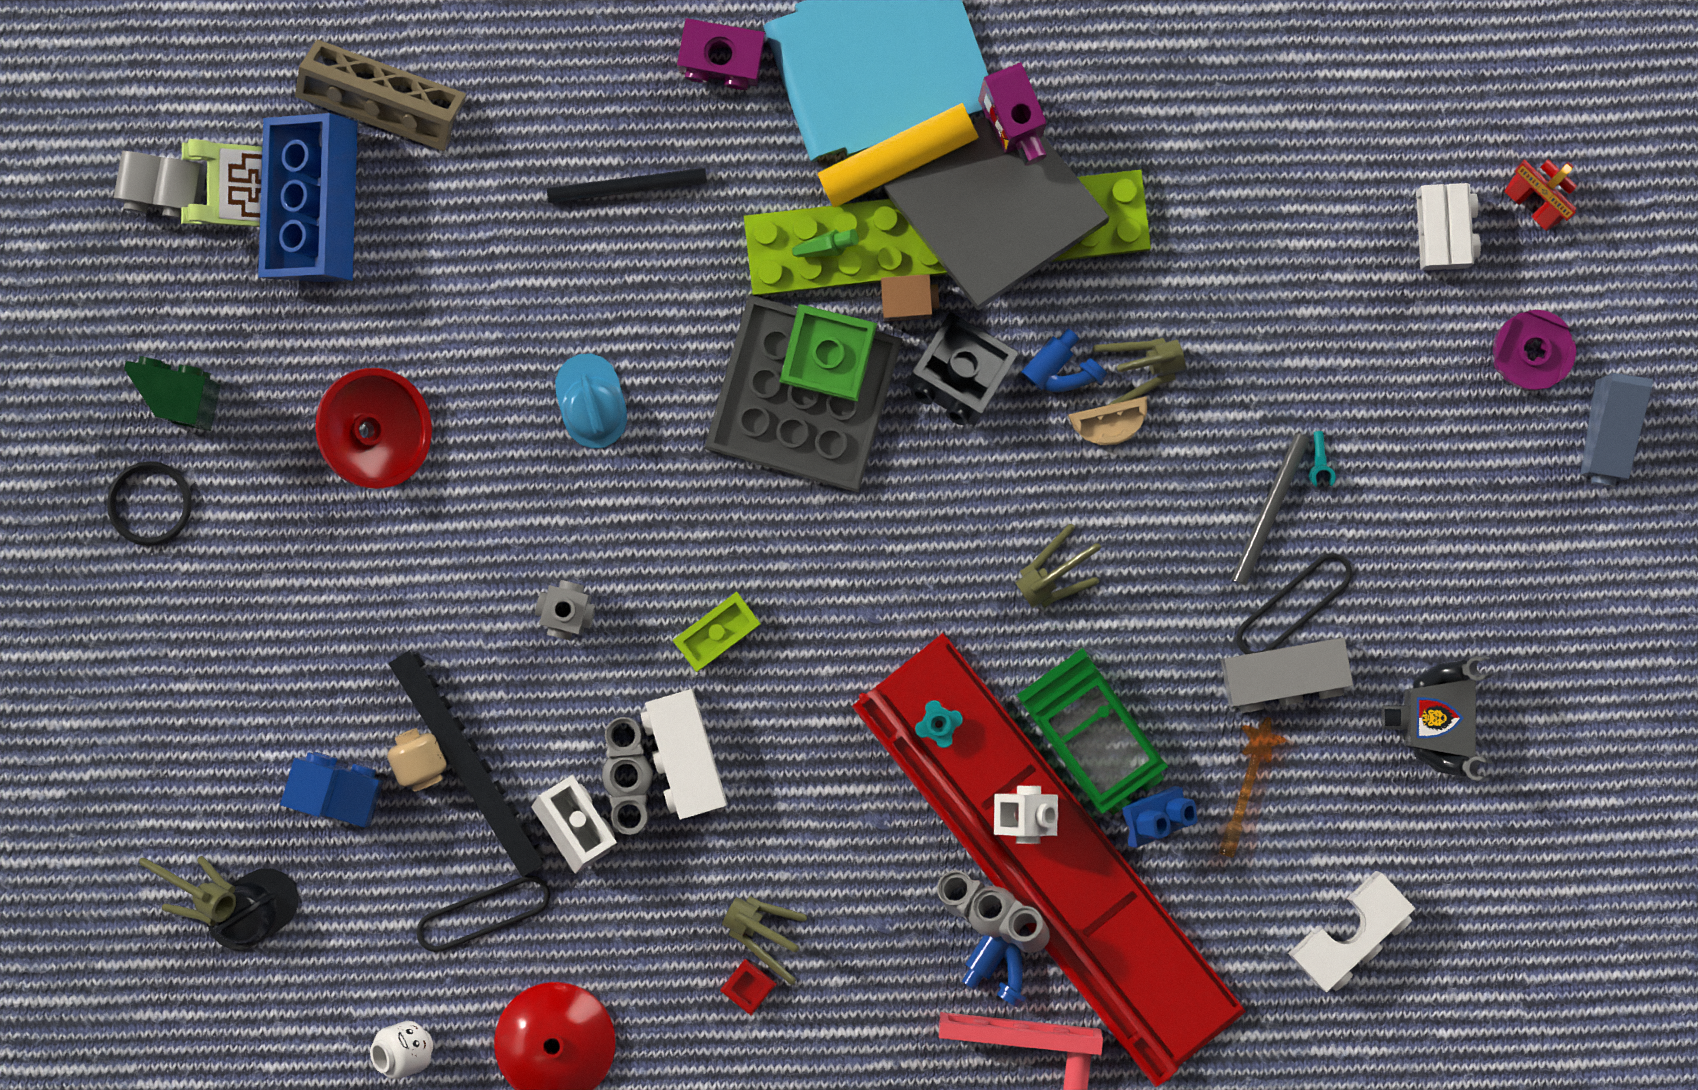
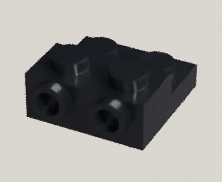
[906,312,1019,427]

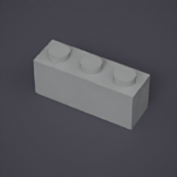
[1220,638,1353,713]

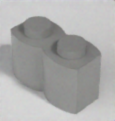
[113,151,207,220]

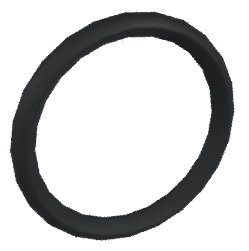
[107,461,192,546]

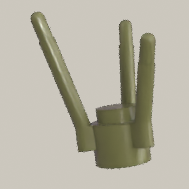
[1092,338,1186,405]
[1015,524,1101,609]
[139,856,236,926]
[721,896,807,985]

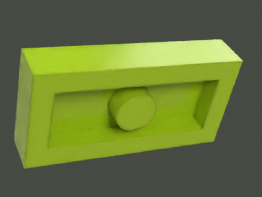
[672,592,761,672]

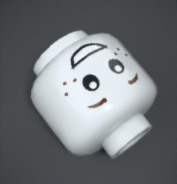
[370,1021,433,1079]

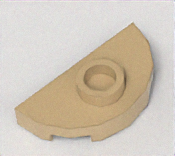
[1067,396,1147,445]

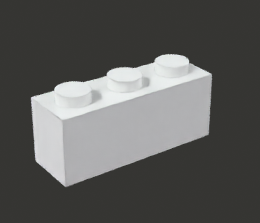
[640,689,728,820]

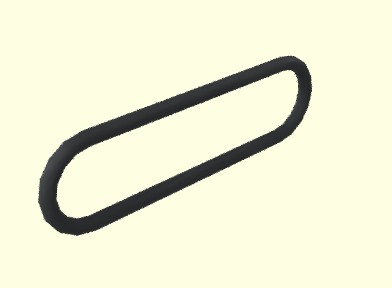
[1236,553,1352,655]
[416,875,550,952]

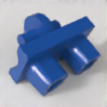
[1122,786,1198,848]

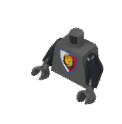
[1381,655,1493,782]

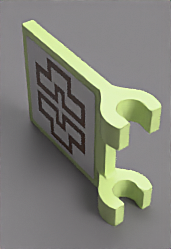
[181,139,262,227]

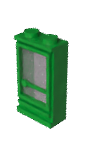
[1015,648,1168,815]

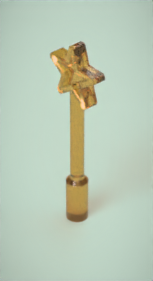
[1218,717,1286,858]

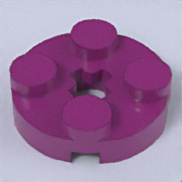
[1493,309,1576,391]

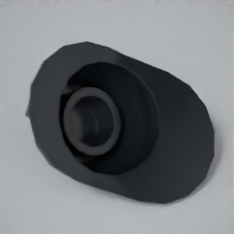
[206,868,299,950]

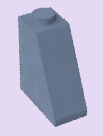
[1580,373,1653,487]

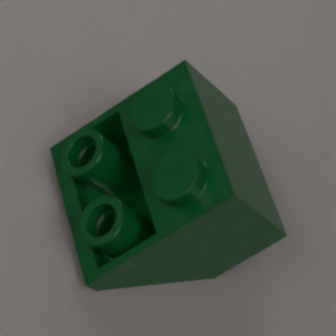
[124,356,221,432]

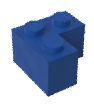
[280,752,384,828]

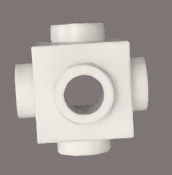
[994,786,1058,844]

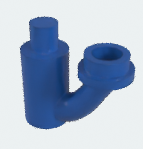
[1021,328,1108,392]
[962,935,1026,1007]

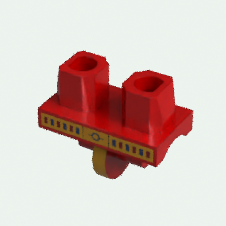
[1504,159,1577,231]

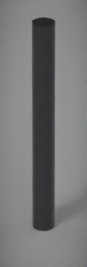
[547,168,707,204]

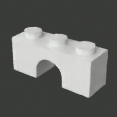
[1288,871,1415,992]

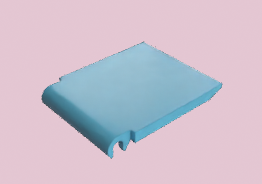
[763,0,988,162]

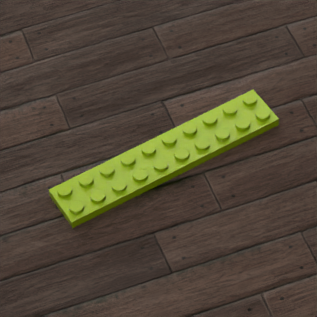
[744,170,1151,296]

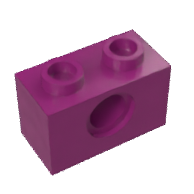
[677,18,766,90]

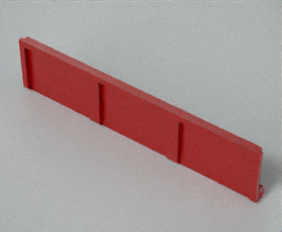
[851,633,1246,1087]

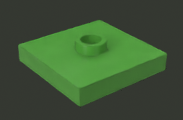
[779,304,877,403]

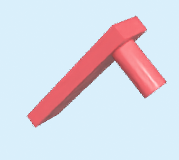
[939,1012,1103,1090]

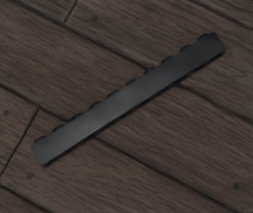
[388,650,546,877]

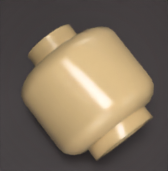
[387,728,447,791]

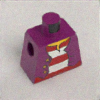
[978,62,1047,166]

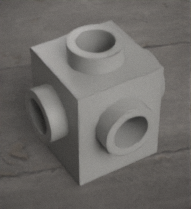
[535,580,596,640]

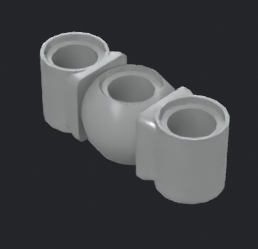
[601,717,653,835]
[937,870,1050,953]

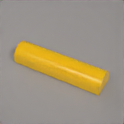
[818,102,979,208]

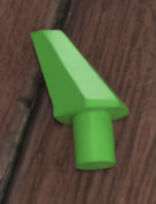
[792,229,859,258]

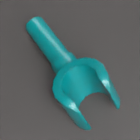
[1309,431,1336,487]

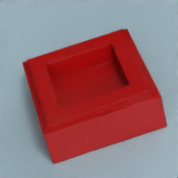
[720,958,777,1016]

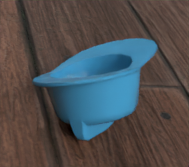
[555,353,627,448]

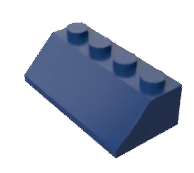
[258,113,358,282]

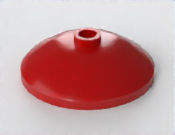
[315,368,432,489]
[494,982,616,1090]

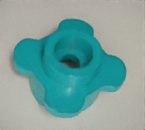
[915,700,963,748]

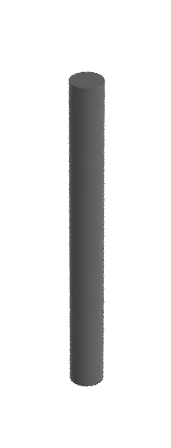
[1231,433,1310,586]

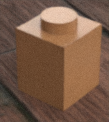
[881,274,939,322]

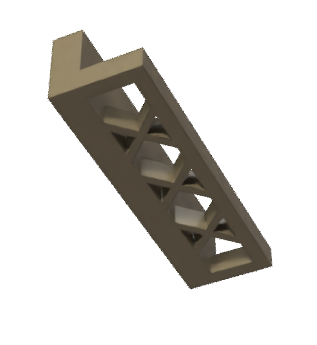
[295,39,466,151]

